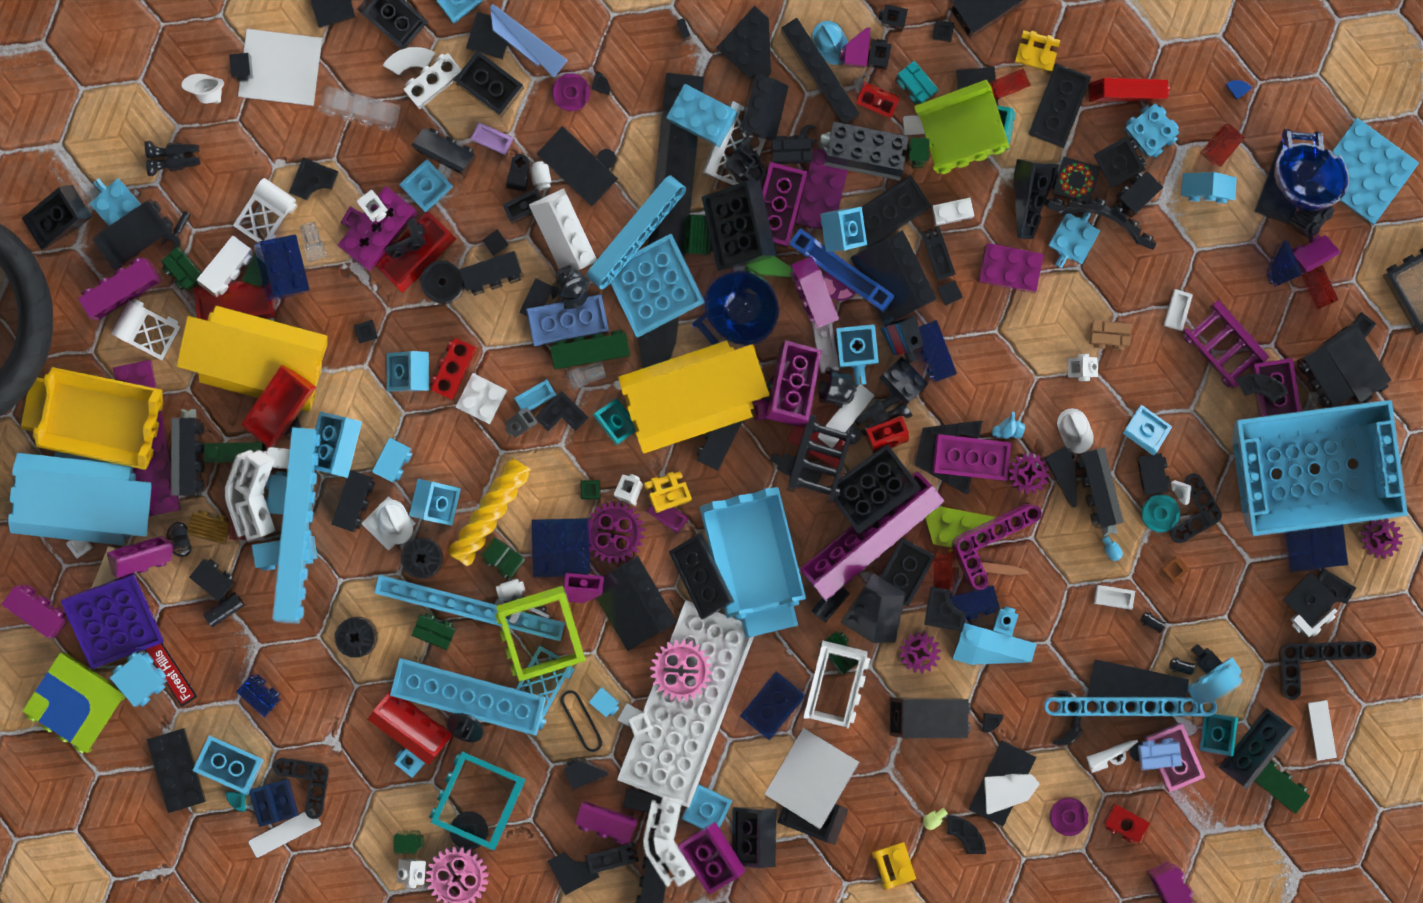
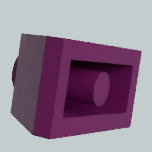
[839,27,871,68]
[564,573,604,603]

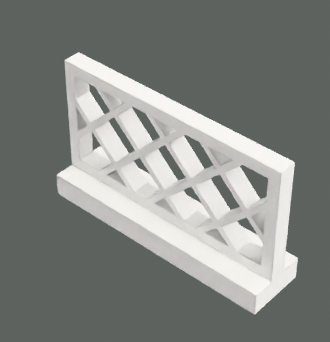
[702,101,766,185]

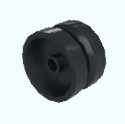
[421,260,465,304]

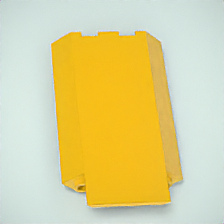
[177,306,328,412]
[618,340,770,454]
[21,367,163,470]

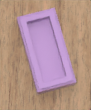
[471,122,513,156]

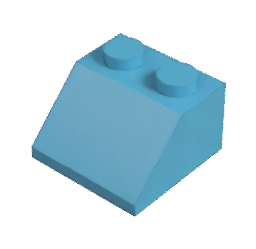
[386,351,429,391]
[409,479,461,526]

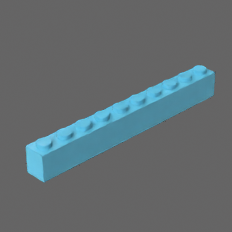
[273,428,321,624]

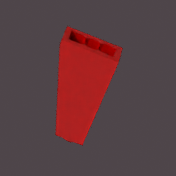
[1089,78,1170,102]

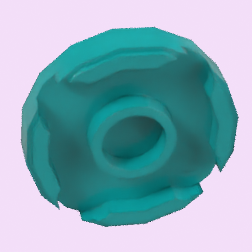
[1141,494,1180,533]

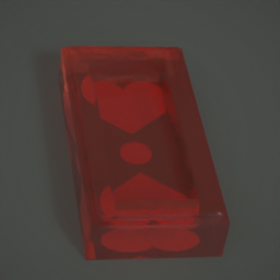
[989,68,1031,100]

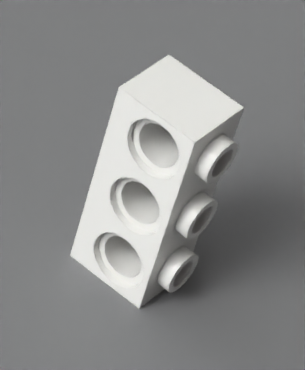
[403,53,461,109]

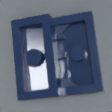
[249,778,299,827]

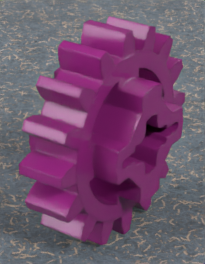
[1008,453,1050,494]
[1360,518,1403,559]
[899,632,941,674]

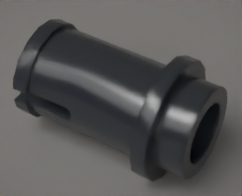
[1140,612,1166,633]
[1169,657,1195,676]

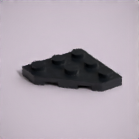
[716,6,771,80]

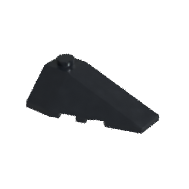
[1013,159,1059,239]

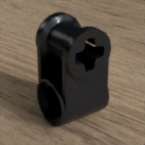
[506,154,530,192]

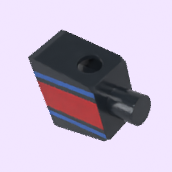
[880,316,923,363]

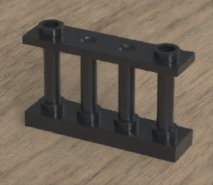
[786,414,855,504]

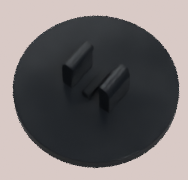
[447,713,484,742]

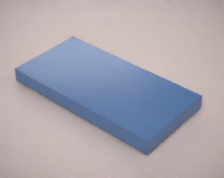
[526,294,609,347]

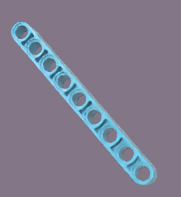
[1043,697,1217,716]

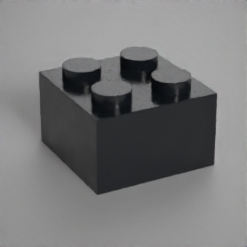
[1115,171,1163,218]

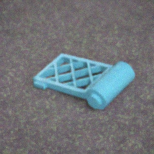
[516,646,575,730]

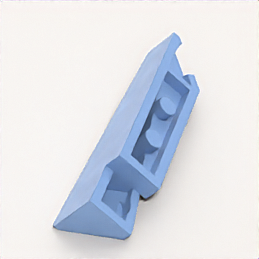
[489,4,568,78]

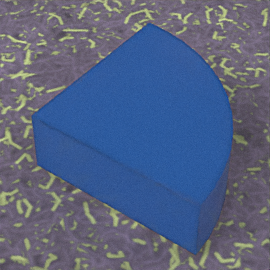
[1225,80,1252,100]

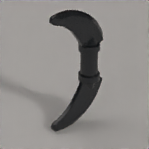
[1053,691,1083,745]

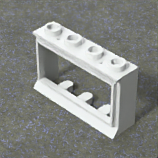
[804,640,870,729]

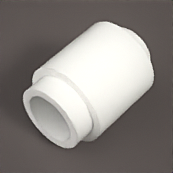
[529,161,552,191]
[496,579,526,602]

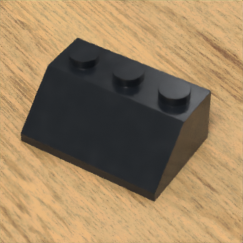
[738,74,789,141]
[411,128,476,176]
[732,807,777,868]

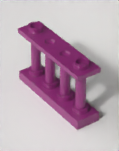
[1181,300,1270,389]

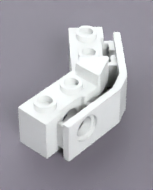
[225,450,275,541]
[643,797,695,887]

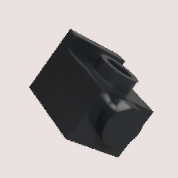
[878,5,908,31]
[868,39,891,70]

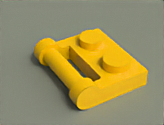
[871,842,916,890]

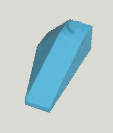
[952,623,1037,665]

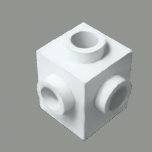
[1068,354,1098,381]
[397,859,426,888]

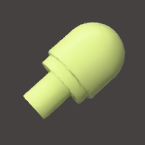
[923,808,948,830]

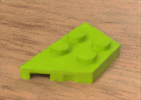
[925,507,995,550]

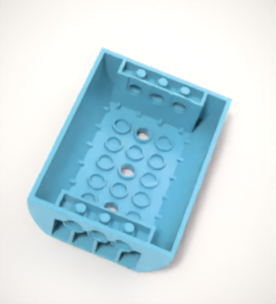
[1232,400,1408,536]

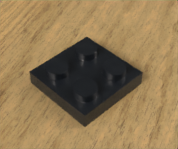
[880,356,928,406]

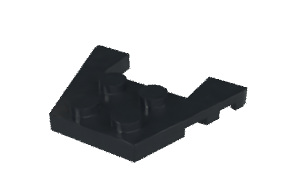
[915,420,983,494]

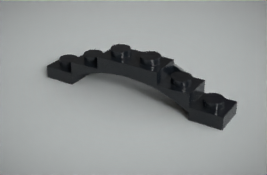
[1046,197,1157,250]

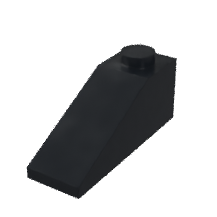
[1044,446,1077,508]

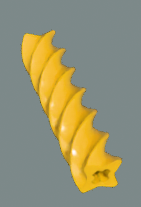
[448,457,531,566]

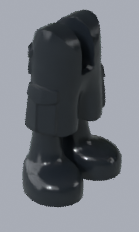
[145,141,201,176]
[855,389,913,436]
[166,522,192,557]

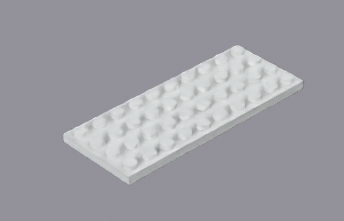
[617,600,754,807]

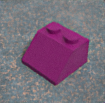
[1289,234,1341,275]

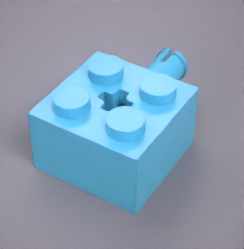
[836,325,879,385]

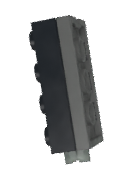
[819,122,909,180]
[171,409,205,496]
[1076,447,1124,537]

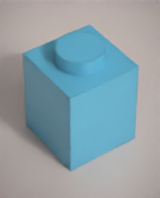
[589,687,619,717]

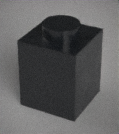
[229,53,253,83]

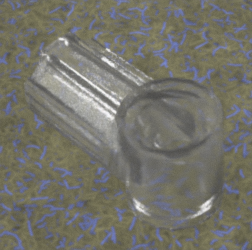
[299,222,327,262]
[565,361,607,391]

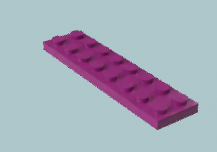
[112,360,181,516]

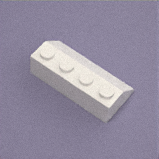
[529,188,597,270]

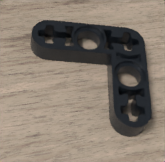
[1170,473,1222,543]
[273,758,329,819]

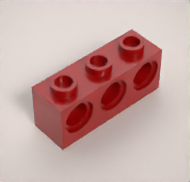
[430,338,477,400]

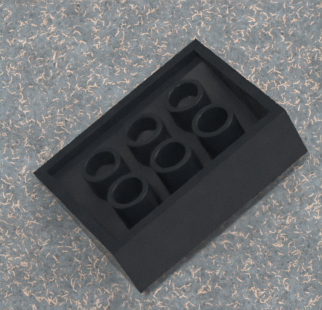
[701,181,777,271]
[850,230,937,326]
[829,444,921,534]
[596,556,677,651]

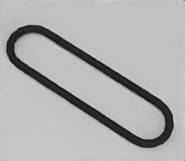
[561,690,602,752]

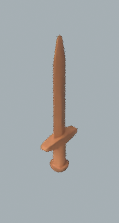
[938,557,1029,579]

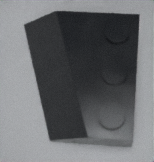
[841,573,906,643]

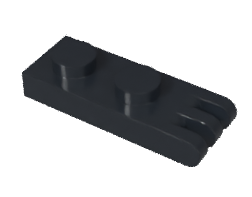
[921,226,956,281]
[584,842,639,874]

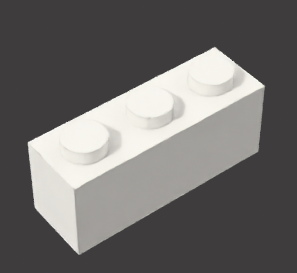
[197,236,253,298]

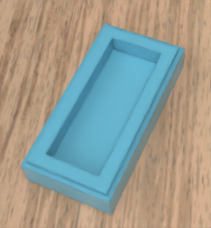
[514,379,557,411]

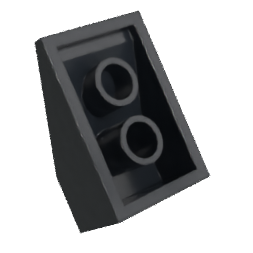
[357,0,428,49]
[22,185,92,250]
[777,804,849,845]

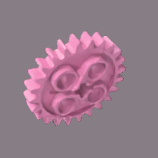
[650,639,713,702]
[426,845,489,903]

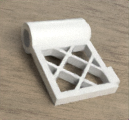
[233,178,297,247]
[111,298,180,361]

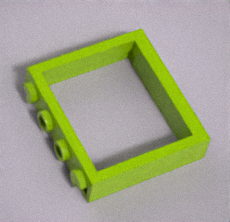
[494,586,586,682]

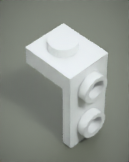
[1290,608,1337,637]

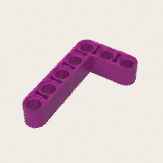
[952,503,1042,590]

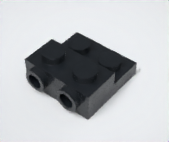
[1093,136,1147,189]

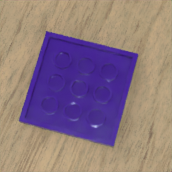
[61,573,164,670]

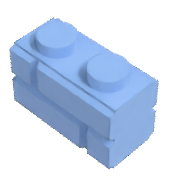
[1138,738,1182,770]

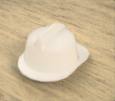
[182,74,224,104]
[1057,408,1094,453]
[375,499,413,544]

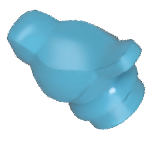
[992,412,1025,439]

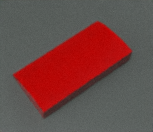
[375,211,456,293]
[194,277,276,321]
[241,365,316,448]
[367,690,452,765]

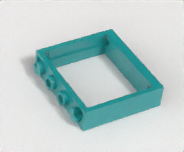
[429,752,526,851]

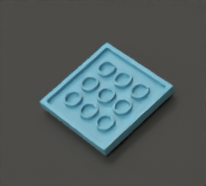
[1312,118,1419,225]
[610,234,705,337]

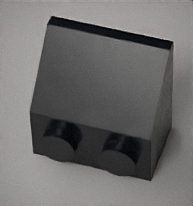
[564,757,610,790]

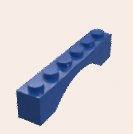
[789,228,895,313]

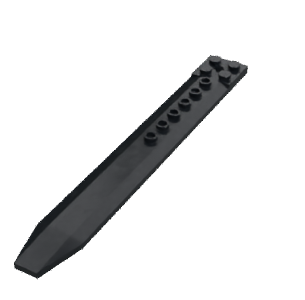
[638,73,704,369]

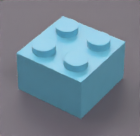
[821,207,867,252]

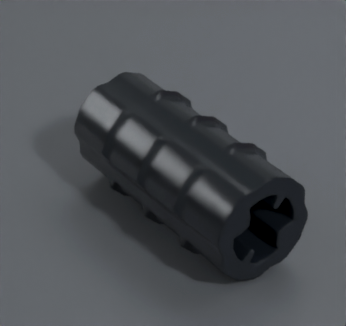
[203,592,245,628]

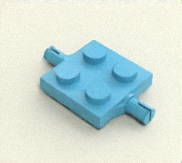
[90,178,141,226]
[1048,212,1100,269]

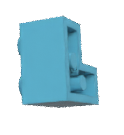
[1181,172,1237,204]

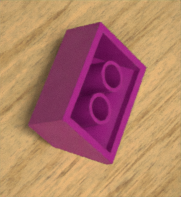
[106,536,173,578]
[575,800,638,845]

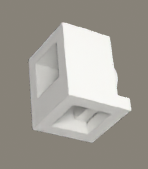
[357,190,388,222]
[614,474,644,506]

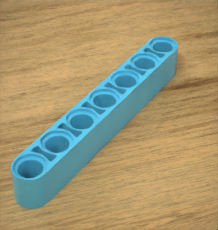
[586,176,686,289]

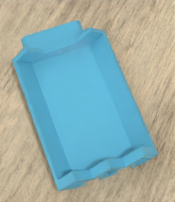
[8,453,151,546]
[699,487,806,638]

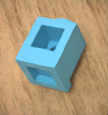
[992,606,1019,636]
[394,749,425,778]

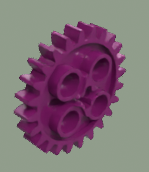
[583,501,646,564]

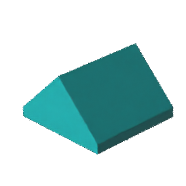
[593,398,636,446]
[1199,714,1238,756]

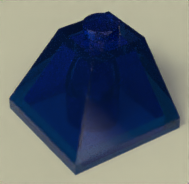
[1266,240,1302,287]

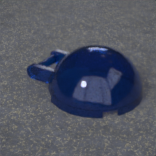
[1275,129,1349,211]
[692,271,779,346]

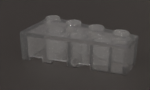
[317,86,401,132]

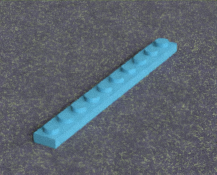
[374,575,565,641]

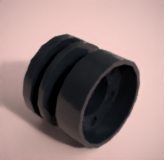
[401,538,444,578]
[335,617,378,658]

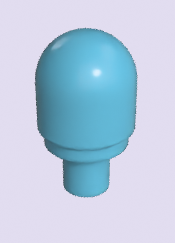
[1102,536,1123,561]

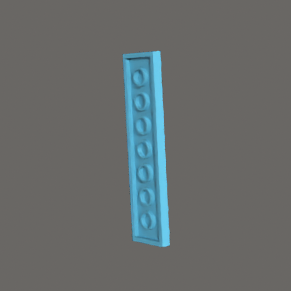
[390,658,546,735]

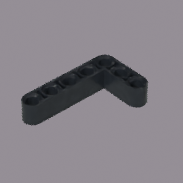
[1279,641,1377,700]

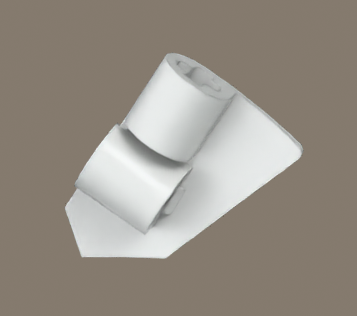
[1086,739,1138,773]
[984,774,1040,814]

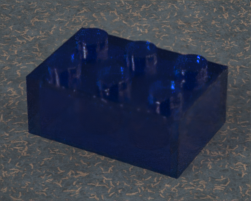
[254,234,310,301]
[739,671,806,741]

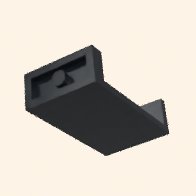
[92,198,173,271]

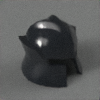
[551,265,590,309]
[819,367,857,409]

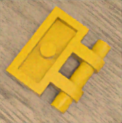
[1015,30,1060,72]
[644,471,692,513]

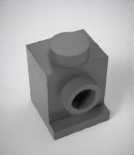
[504,407,538,438]

